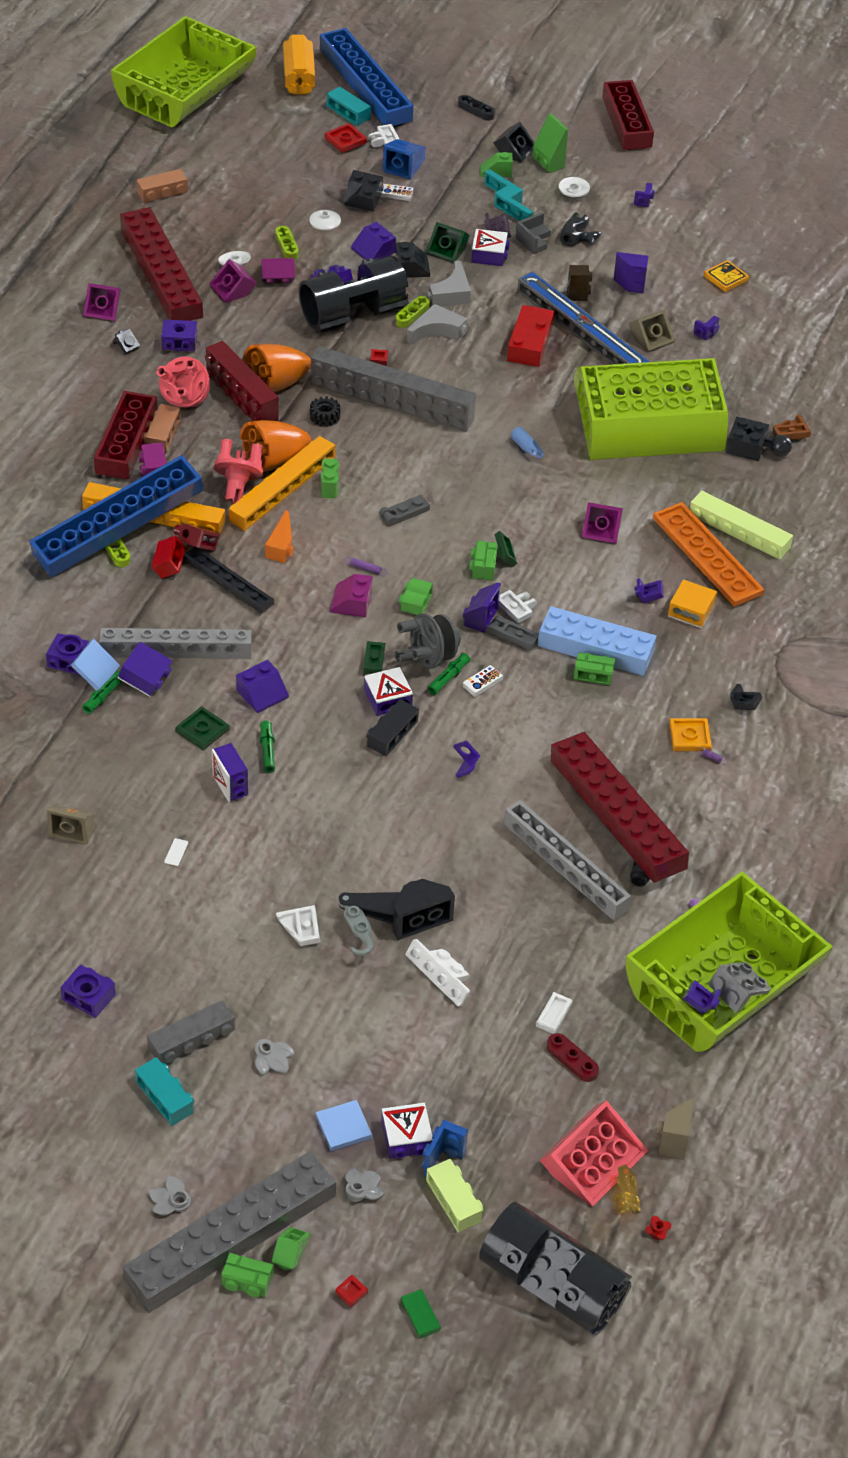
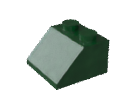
[426,222,470,262]

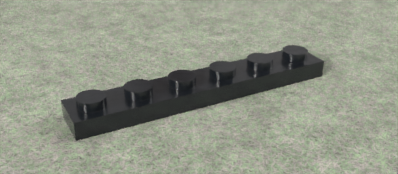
[183,547,274,614]

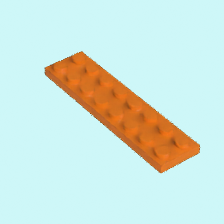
[653,502,765,607]

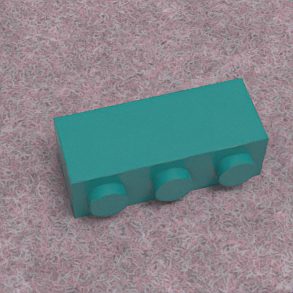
[327,87,371,126]
[135,1057,194,1126]

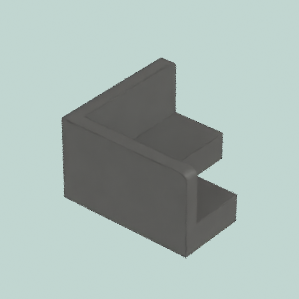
[516,212,551,254]

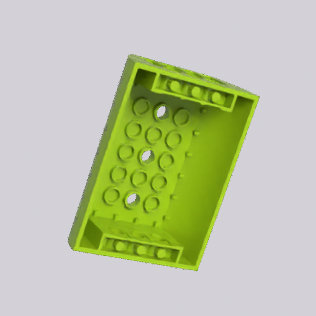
[111,16,257,128]
[626,871,833,1052]

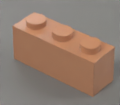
[136,169,188,203]
[144,404,181,454]

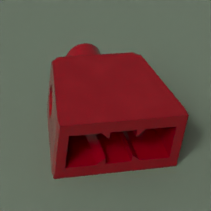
[174,523,220,551]

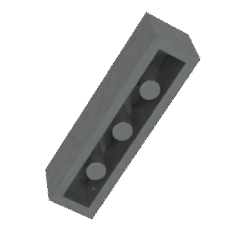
[147,1000,235,1064]

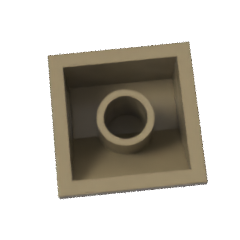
[629,310,676,351]
[47,805,95,844]
[655,1099,694,1160]

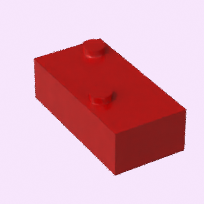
[507,305,554,367]

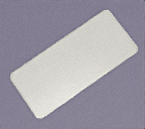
[164,838,188,866]

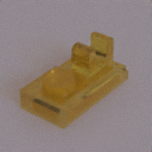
[614,1164,641,1214]

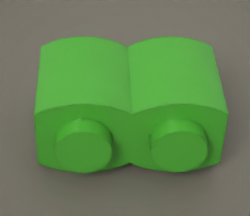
[321,459,339,498]
[398,578,433,615]

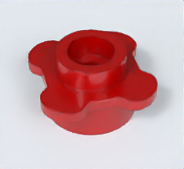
[645,1216,671,1240]

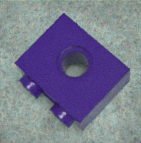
[161,320,198,351]
[46,633,90,675]
[60,964,116,1018]

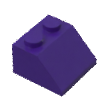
[351,221,396,260]
[613,252,649,293]
[463,582,501,633]
[236,659,289,713]

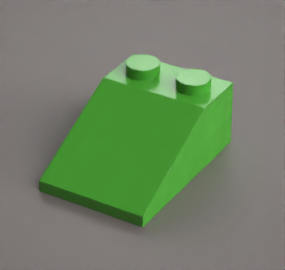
[532,113,568,173]

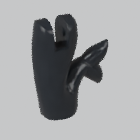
[560,212,602,246]

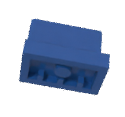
[422,1120,468,1177]

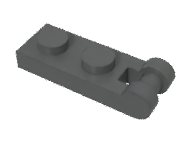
[379,495,430,526]
[486,616,539,650]

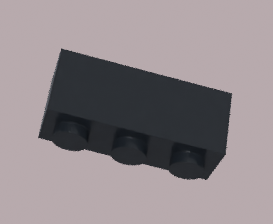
[366,699,419,756]

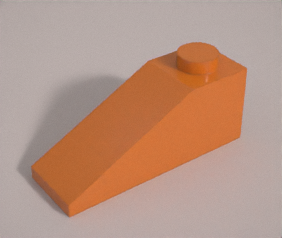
[265,510,294,563]

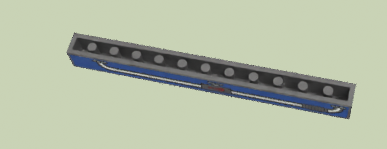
[517,271,651,364]

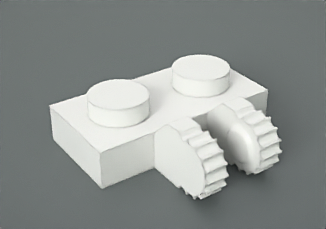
[368,124,400,148]
[499,590,537,624]

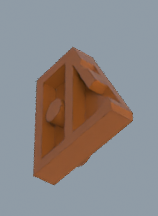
[772,415,811,439]

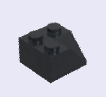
[344,170,384,212]

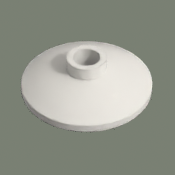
[559,177,590,197]
[309,210,341,231]
[219,251,251,265]

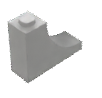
[426,260,471,306]
[407,304,468,344]

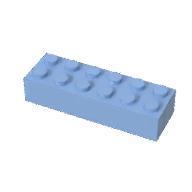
[538,606,656,676]

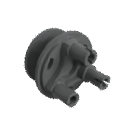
[394,613,461,669]

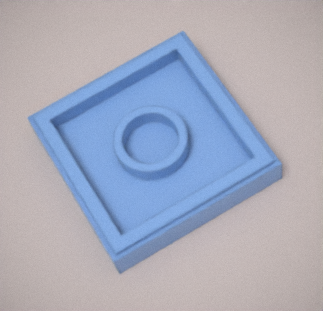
[71,639,120,691]
[316,1100,372,1151]

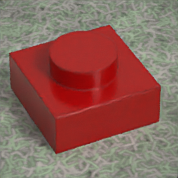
[370,349,388,366]
[335,1275,368,1308]

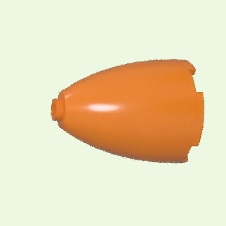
[242,344,311,393]
[239,420,312,473]

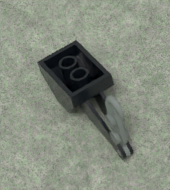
[339,879,455,956]

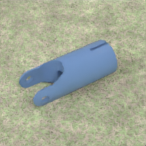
[510,427,544,458]

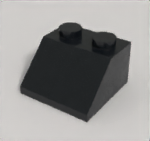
[493,122,535,162]
[395,242,430,278]

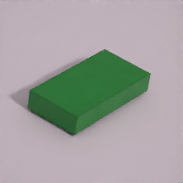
[401,1289,441,1339]

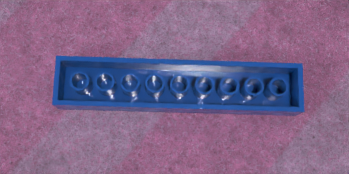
[319,28,414,126]
[29,455,204,578]

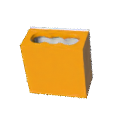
[668,579,717,628]

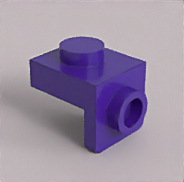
[634,183,655,207]
[693,316,720,341]
[635,578,664,603]
[683,980,721,1014]

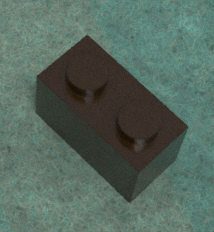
[567,265,592,301]

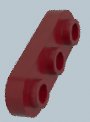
[547,1033,599,1082]

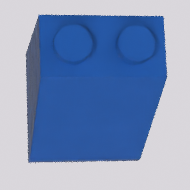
[383,139,426,179]

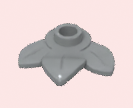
[254,1039,294,1075]
[345,1168,385,1202]
[149,1176,191,1215]

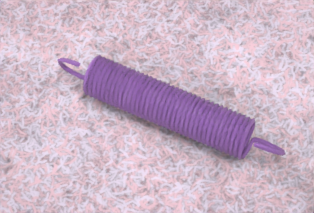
[344,557,387,576]

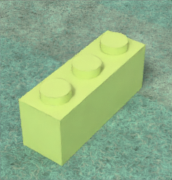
[426,1159,484,1232]

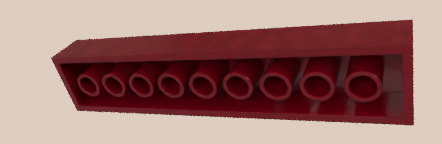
[120,207,203,321]
[551,731,689,883]

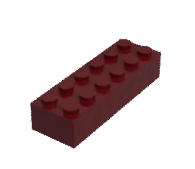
[602,80,654,150]
[205,341,279,421]
[94,391,158,480]

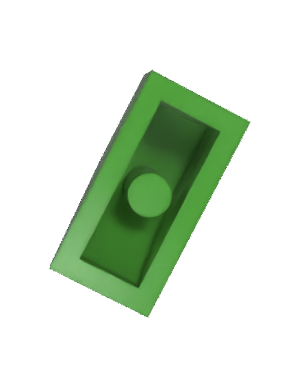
[480,152,513,177]
[272,1226,311,1270]

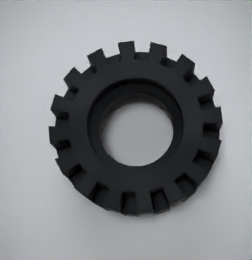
[310,396,341,427]

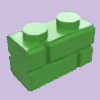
[469,541,498,580]
[574,653,615,685]
[221,1253,274,1297]

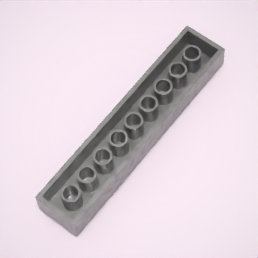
[311,346,476,431]
[122,1151,336,1313]

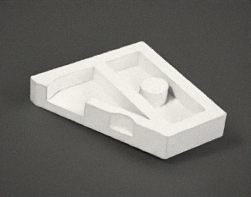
[276,905,321,946]

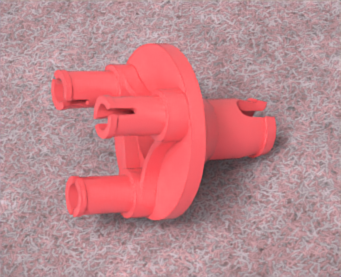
[213,439,263,504]

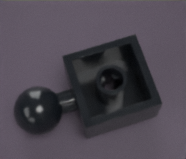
[726,416,792,461]

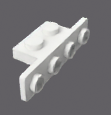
[406,939,470,1007]

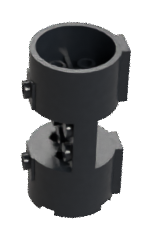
[298,255,409,334]
[479,1202,632,1336]

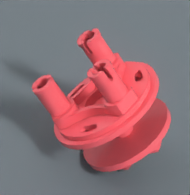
[156,357,210,408]

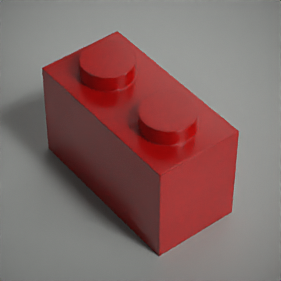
[151,535,186,579]

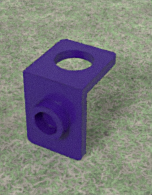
[453,741,480,777]

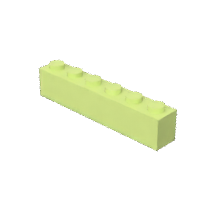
[690,491,793,560]

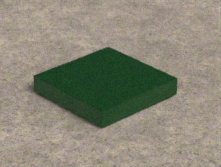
[175,706,230,751]

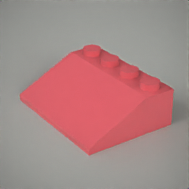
[540,1100,648,1207]

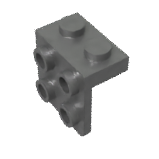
[708,962,771,1013]

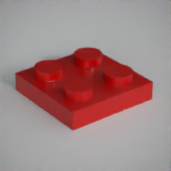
[324,123,367,153]

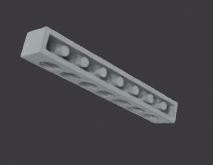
[100,628,252,659]
[504,800,631,921]

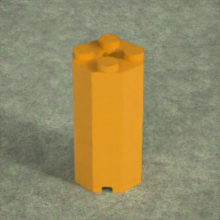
[283,35,315,94]

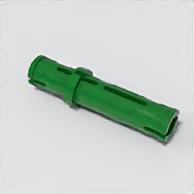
[427,653,471,696]
[82,670,122,714]
[259,720,275,773]

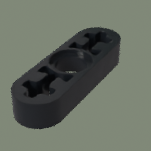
[458,95,495,121]

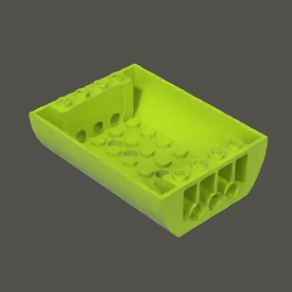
[574,358,728,460]

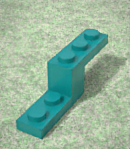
[484,169,533,221]

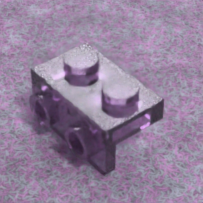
[484,213,511,238]

